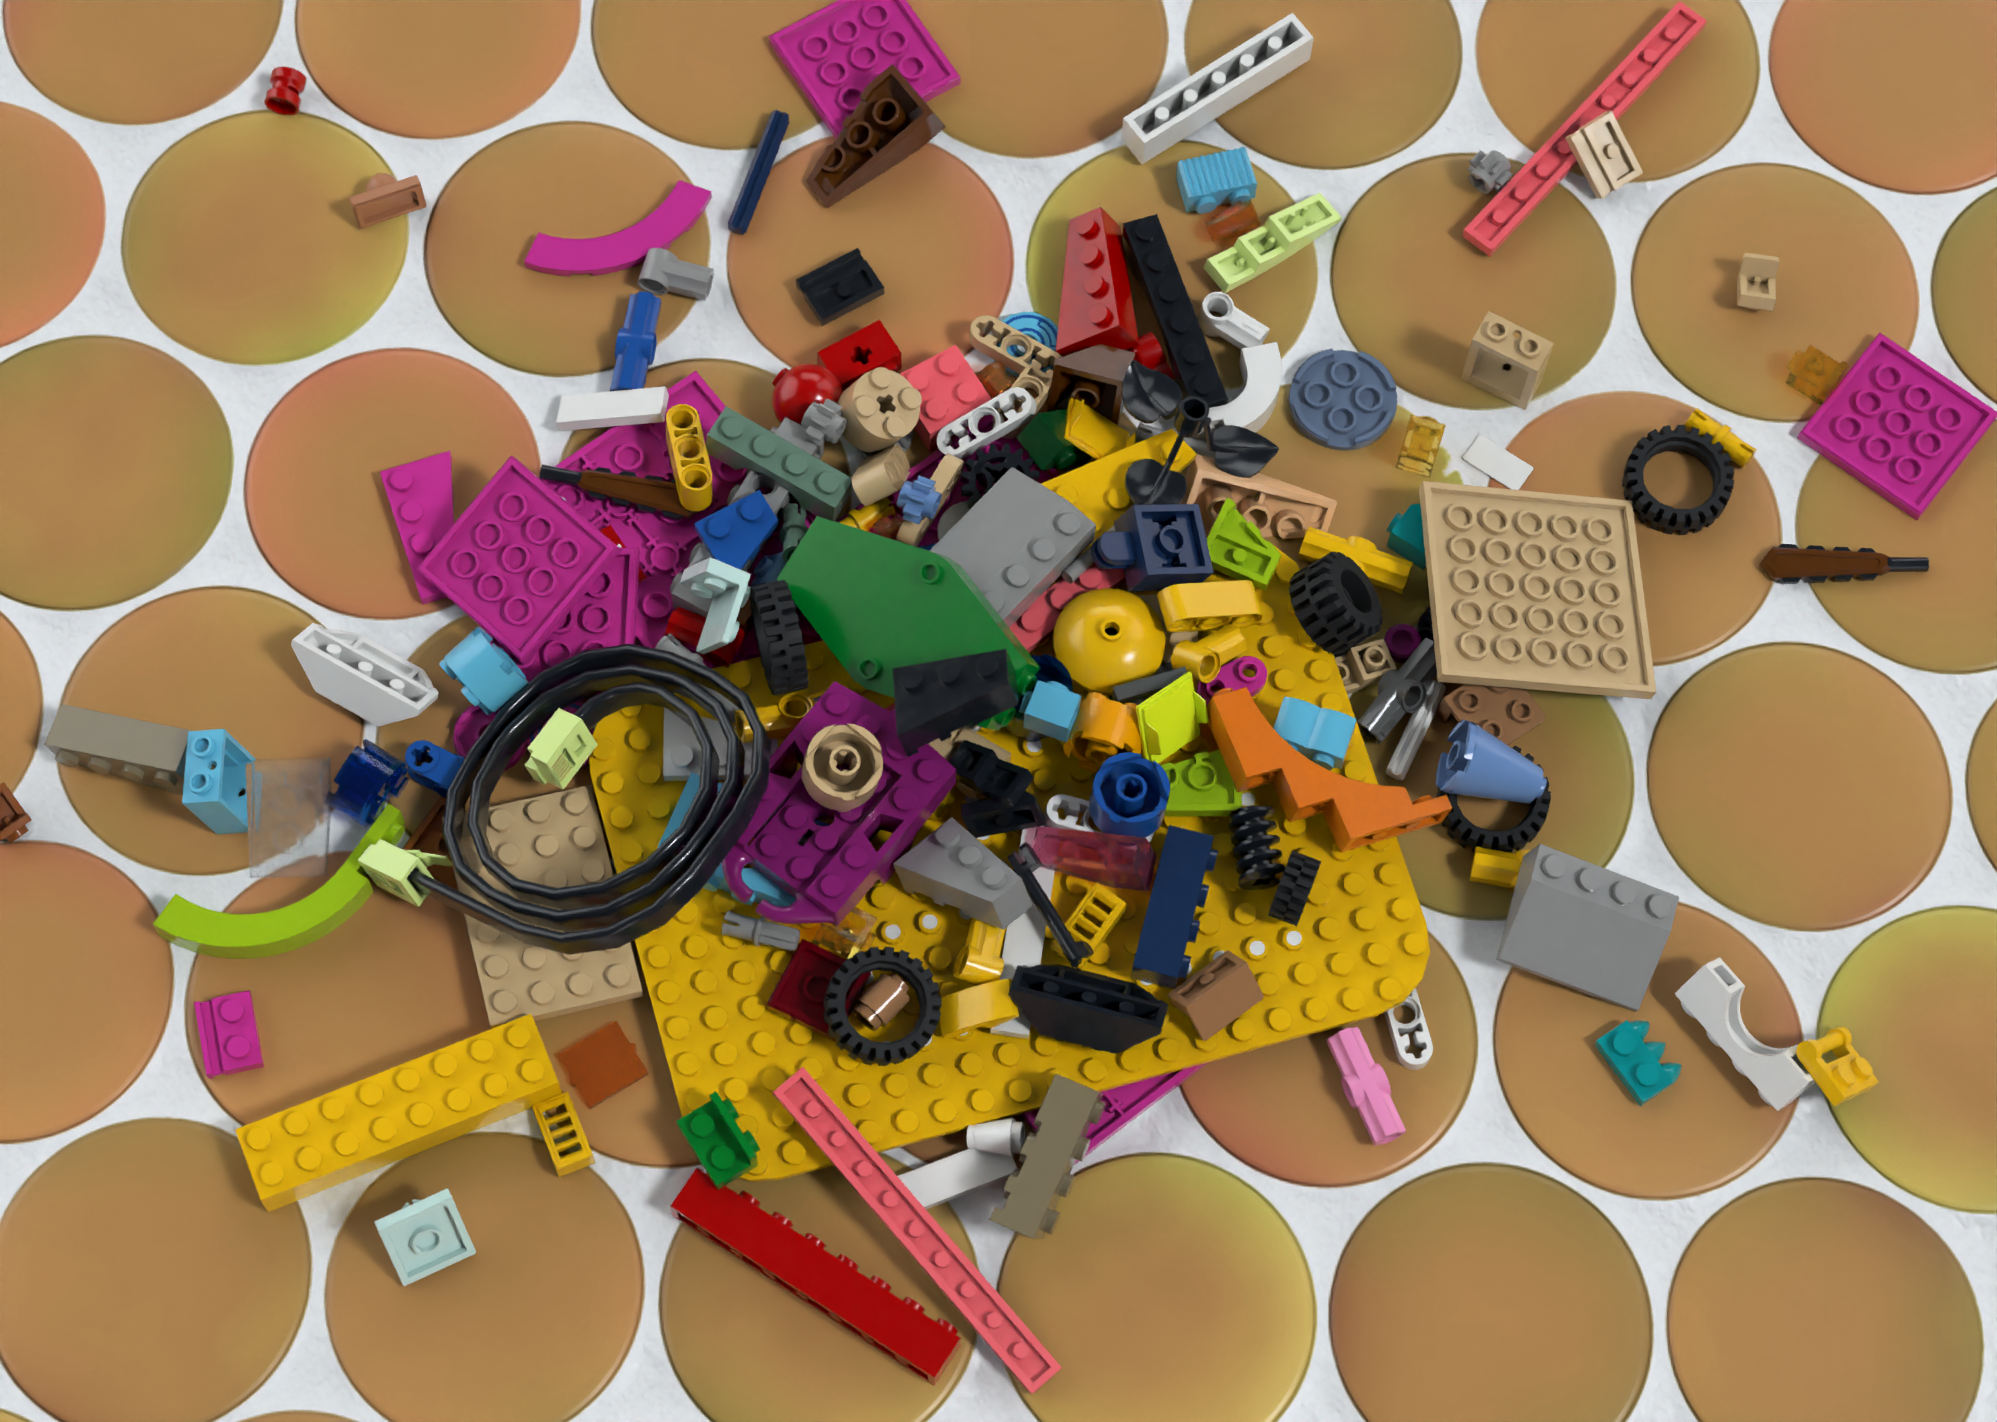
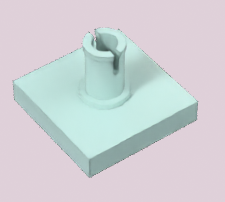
[374,1188,477,1286]

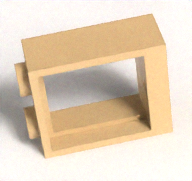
[1461,311,1554,410]

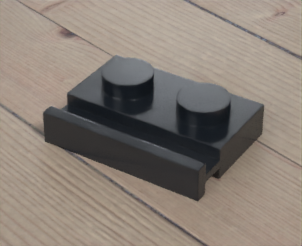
[796,248,884,326]

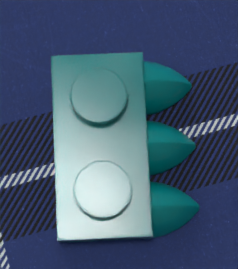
[1594,1020,1681,1106]

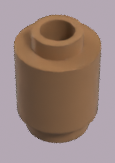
[852,973,910,1031]

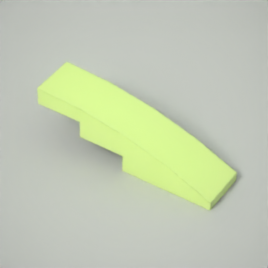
[1203,193,1342,293]

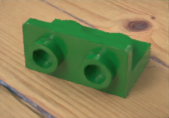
[676,1091,760,1190]

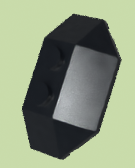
[1008,964,1169,1054]

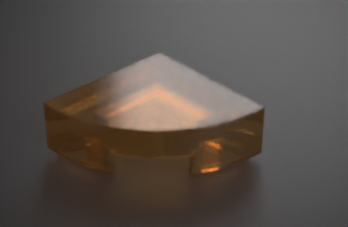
[873,513,905,540]

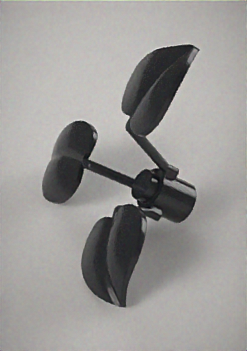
[1122,360,1279,505]

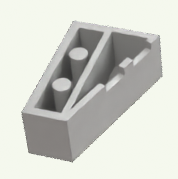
[893,817,1033,930]

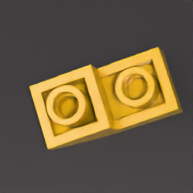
[939,979,1019,1038]

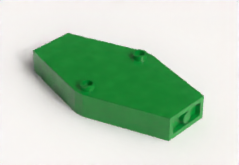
[777,516,1040,731]

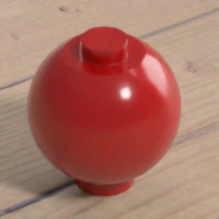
[772,363,843,425]

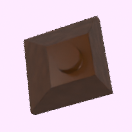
[1047,344,1135,425]

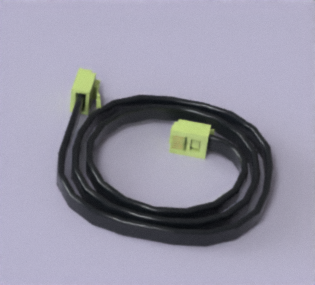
[358,643,771,955]

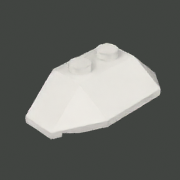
[291,623,439,727]

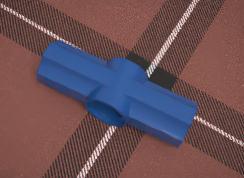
[610,291,662,391]

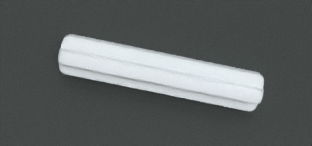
[1386,680,1446,781]

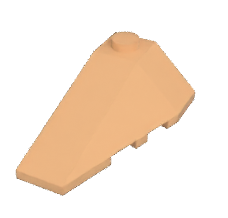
[1180,454,1337,539]

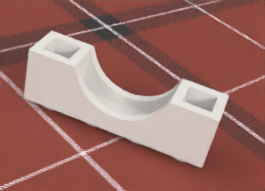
[1675,957,1815,1111]

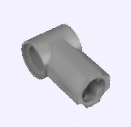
[637,248,714,300]

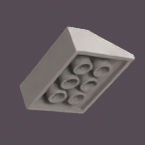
[930,467,1096,628]
[1496,844,1679,1012]

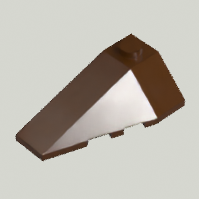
[806,64,946,208]

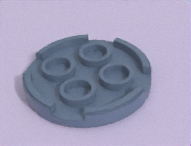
[1289,348,1397,451]

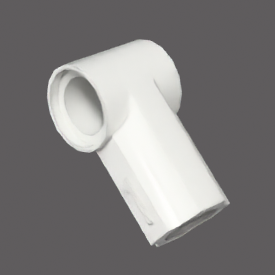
[1198,292,1270,349]

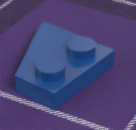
[694,490,778,570]

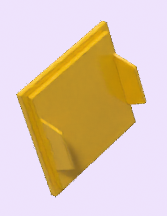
[1064,398,1136,460]

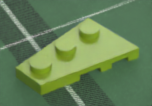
[1161,750,1242,816]

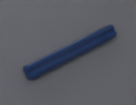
[728,110,789,235]

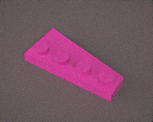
[380,451,455,605]

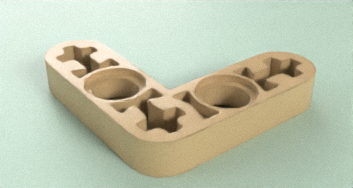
[969,315,1061,439]

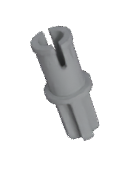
[722,911,800,951]

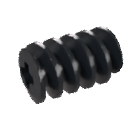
[1228,805,1285,890]

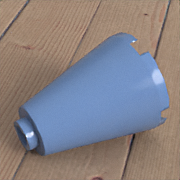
[1436,720,1547,804]

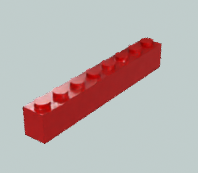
[670,1168,961,1386]

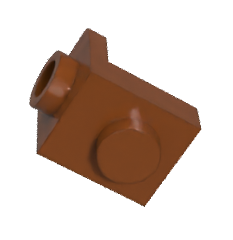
[0,782,32,843]

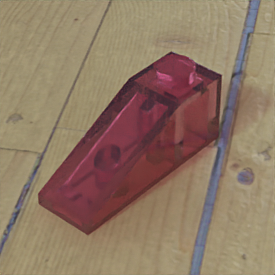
[1032,826,1157,891]

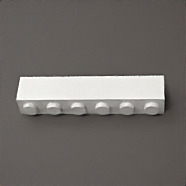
[1121,13,1314,164]

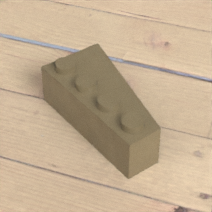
[44,704,216,796]
[989,1074,1106,1239]

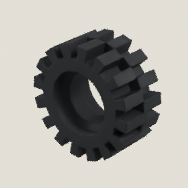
[1268,850,1321,926]

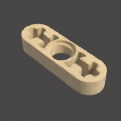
[896,453,965,547]

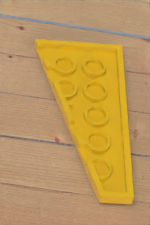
[961,428,1197,589]

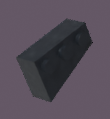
[892,649,1018,757]

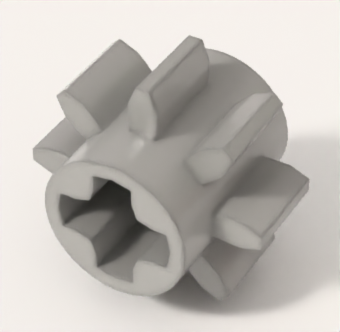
[1468,150,1512,194]
[801,398,847,447]

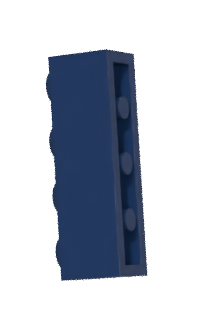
[1131,825,1218,989]

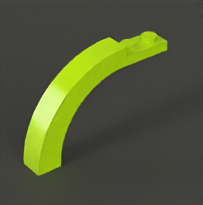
[153,803,405,959]

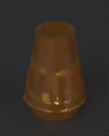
[1205,200,1260,242]

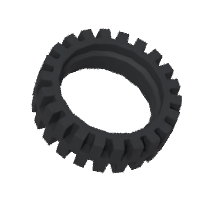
[1622,425,1734,535]
[749,580,809,696]
[1436,745,1551,853]
[823,947,942,1066]

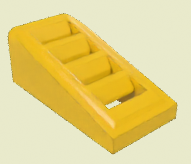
[1049,882,1127,969]
[531,1091,595,1177]

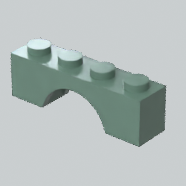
[706,406,852,521]

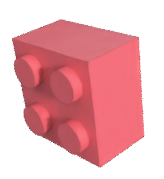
[900,345,991,453]

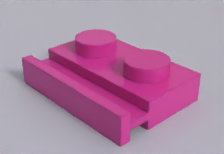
[194,990,264,1079]

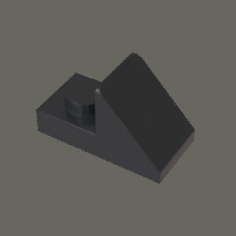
[961,791,1046,838]

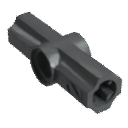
[1357,638,1437,744]

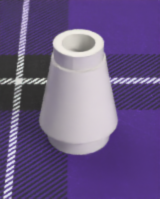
[967,1118,1025,1157]

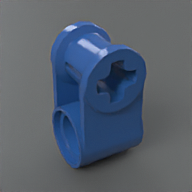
[405,740,465,798]

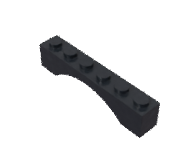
[1122,214,1228,408]

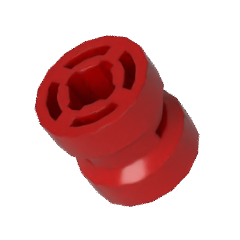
[264,67,307,115]

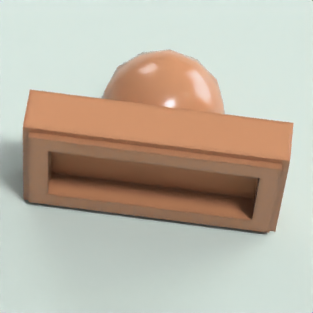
[349,173,427,229]

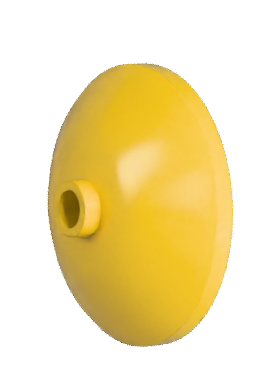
[1053,588,1165,696]

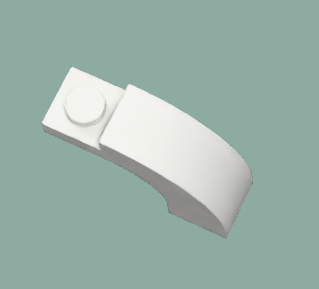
[1191,342,1282,441]

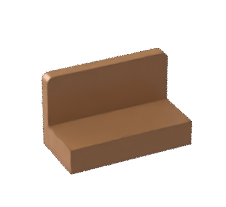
[1167,950,1264,1041]

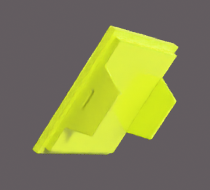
[1136,671,1208,763]

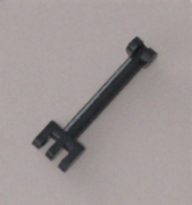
[1002,842,1094,967]

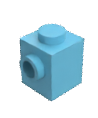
[1019,680,1081,742]

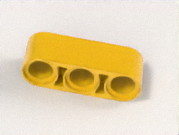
[666,404,712,511]
[1157,580,1263,633]

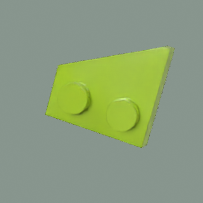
[1206,498,1281,591]

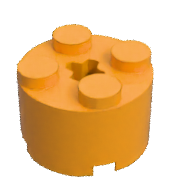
[1063,692,1142,774]

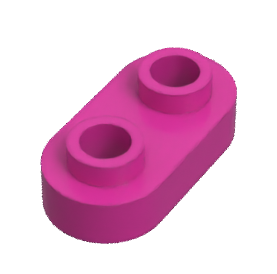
[1196,656,1267,707]

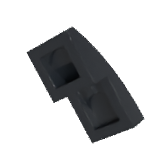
[949,740,1034,808]

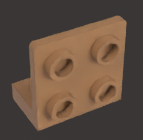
[1436,684,1546,745]

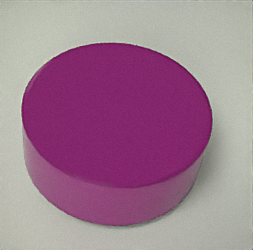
[1384,624,1421,663]

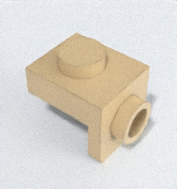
[1737,253,1779,311]

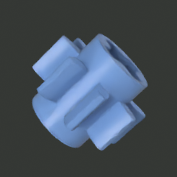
[897,475,942,525]

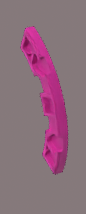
[524,180,712,276]

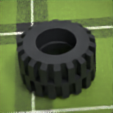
[1289,551,1383,655]

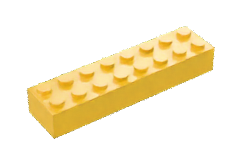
[235,1014,562,1212]

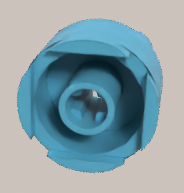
[439,626,529,716]

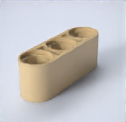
[851,444,911,506]

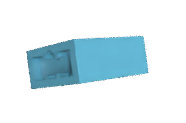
[182,729,258,834]

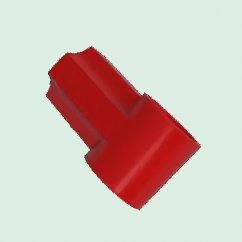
[665,606,745,668]

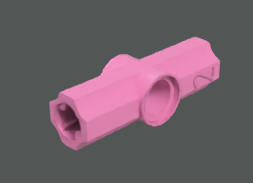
[1327,1027,1406,1146]

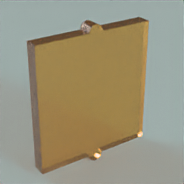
[558,1021,649,1109]

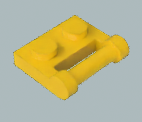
[1796,1026,1879,1106]

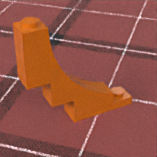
[1207,687,1452,853]

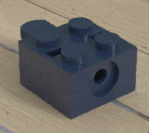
[1091,504,1214,591]

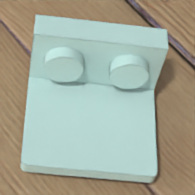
[680,557,751,654]

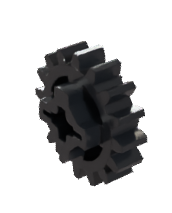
[961,443,1040,509]

